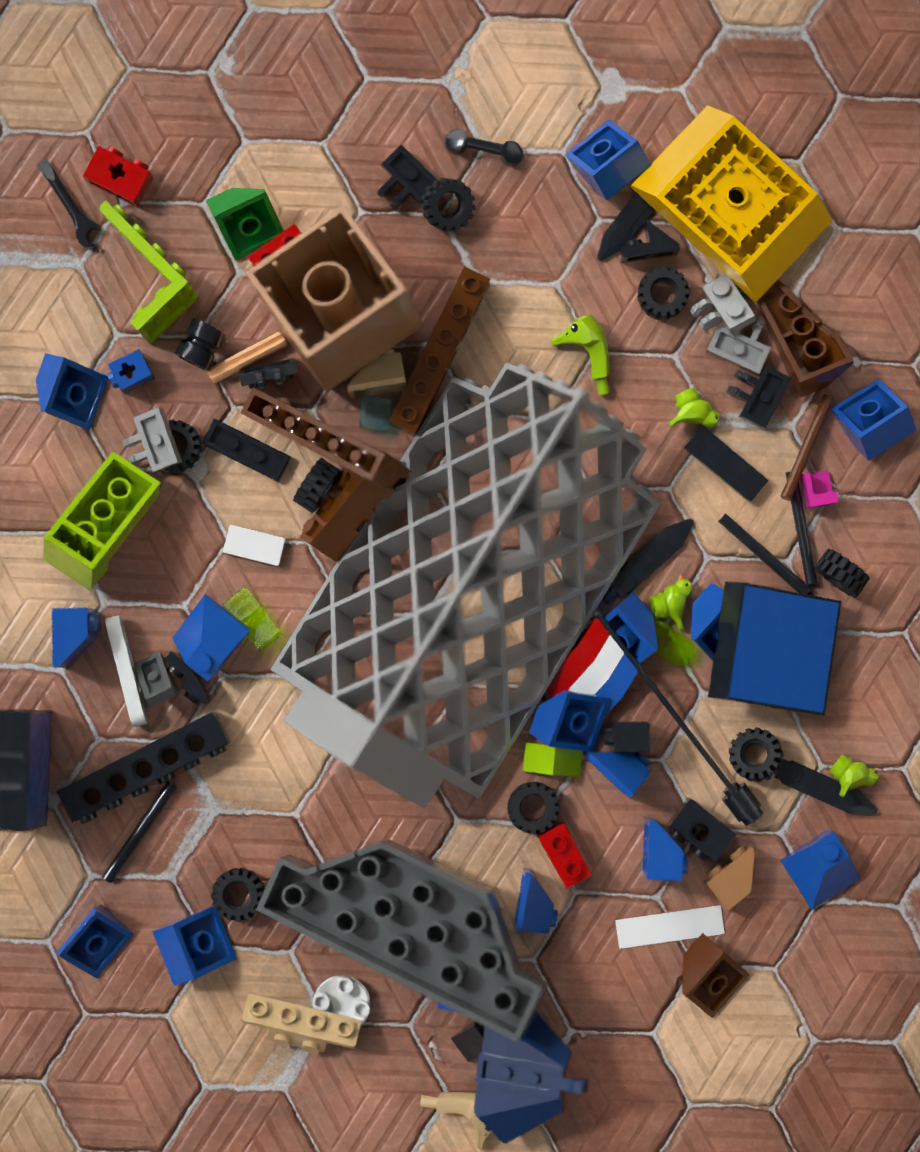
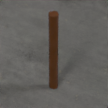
[780,394,834,501]

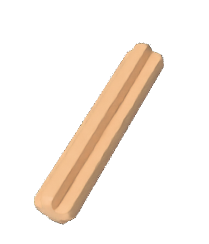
[207,332,287,383]

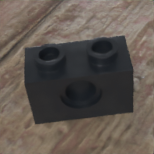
[604,721,649,752]
[666,797,737,862]

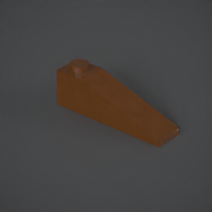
[757,280,854,398]

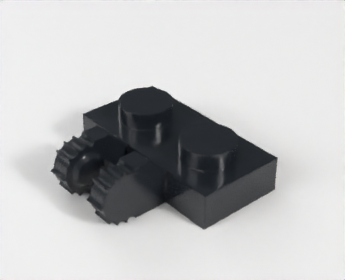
[377,144,437,210]
[239,357,298,391]
[726,365,791,430]

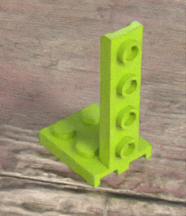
[100,200,200,345]

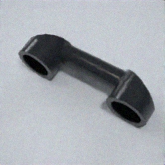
[445,129,523,167]

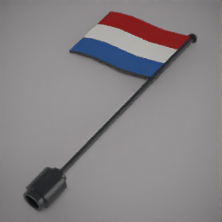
[546,609,764,826]

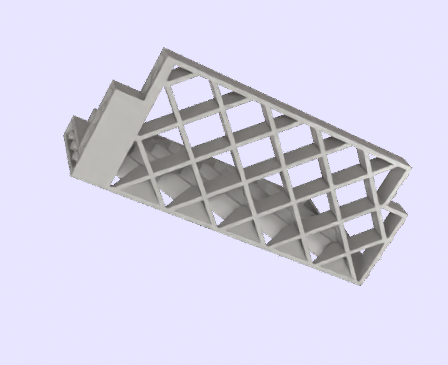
[270,362,660,809]

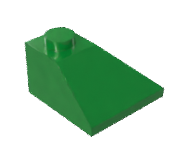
[206,188,284,261]

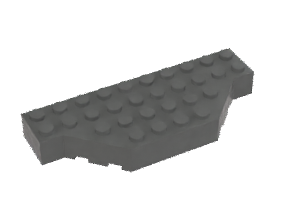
[256,839,549,1042]

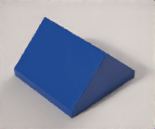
[56,904,134,978]

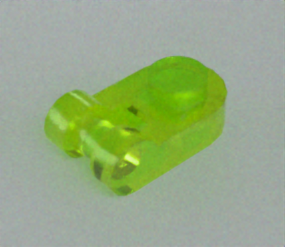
[654,619,695,665]

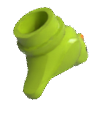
[668,388,722,428]
[649,575,692,630]
[829,754,879,797]

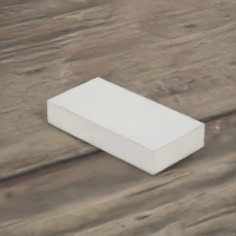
[223,525,286,567]

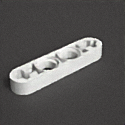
[105,615,148,727]

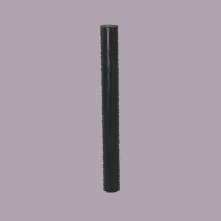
[785,471,818,585]
[718,513,811,594]
[102,781,177,883]

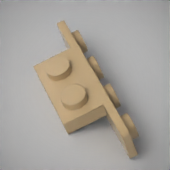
[241,994,361,1053]

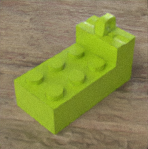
[43,451,160,591]

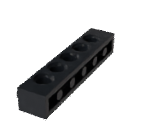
[56,712,231,824]

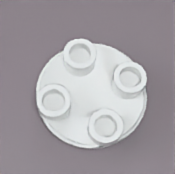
[312,975,371,1027]

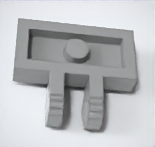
[690,275,756,334]
[706,319,771,375]
[122,407,182,472]

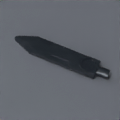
[597,192,654,261]
[602,519,694,605]
[774,759,877,814]

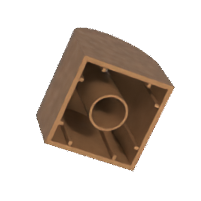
[245,205,423,393]

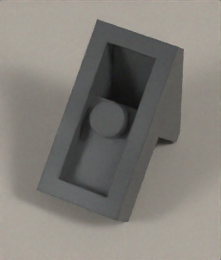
[134,651,178,707]

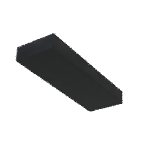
[201,418,292,483]
[683,425,769,503]

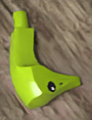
[551,315,610,395]

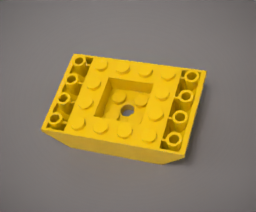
[630,105,833,302]

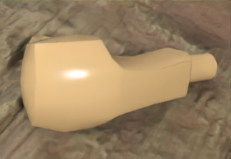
[420,1092,492,1150]

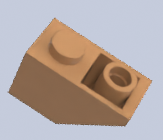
[703,845,755,911]

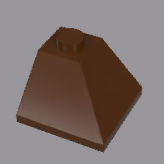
[682,933,750,1018]

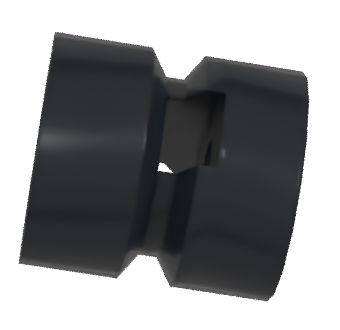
[175,318,226,371]

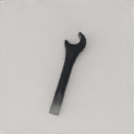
[37,159,100,250]

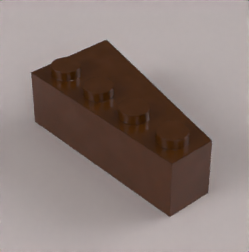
[299,442,412,562]

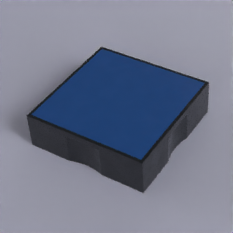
[708,582,842,716]
[0,709,52,832]

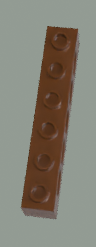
[389,266,490,437]
[241,388,401,488]

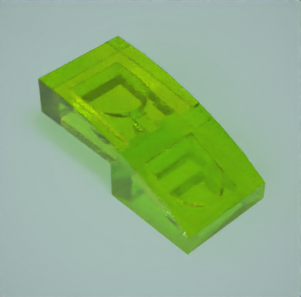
[222,586,283,652]

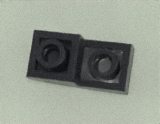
[164,651,210,705]

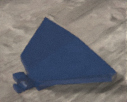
[474,1010,589,1144]

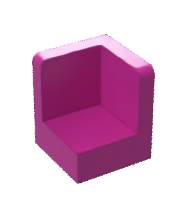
[800,471,839,509]

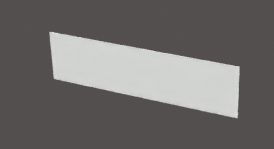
[615,905,725,949]

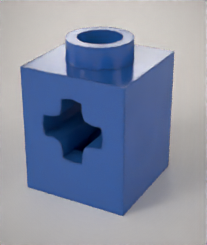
[107,349,155,394]

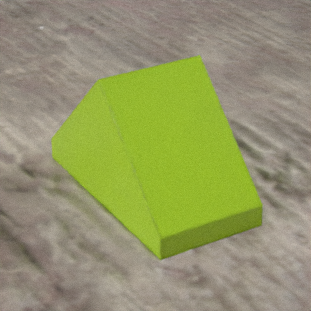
[523,742,583,777]

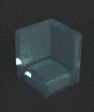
[359,396,392,432]

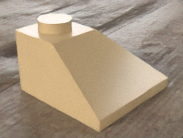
[347,349,406,399]

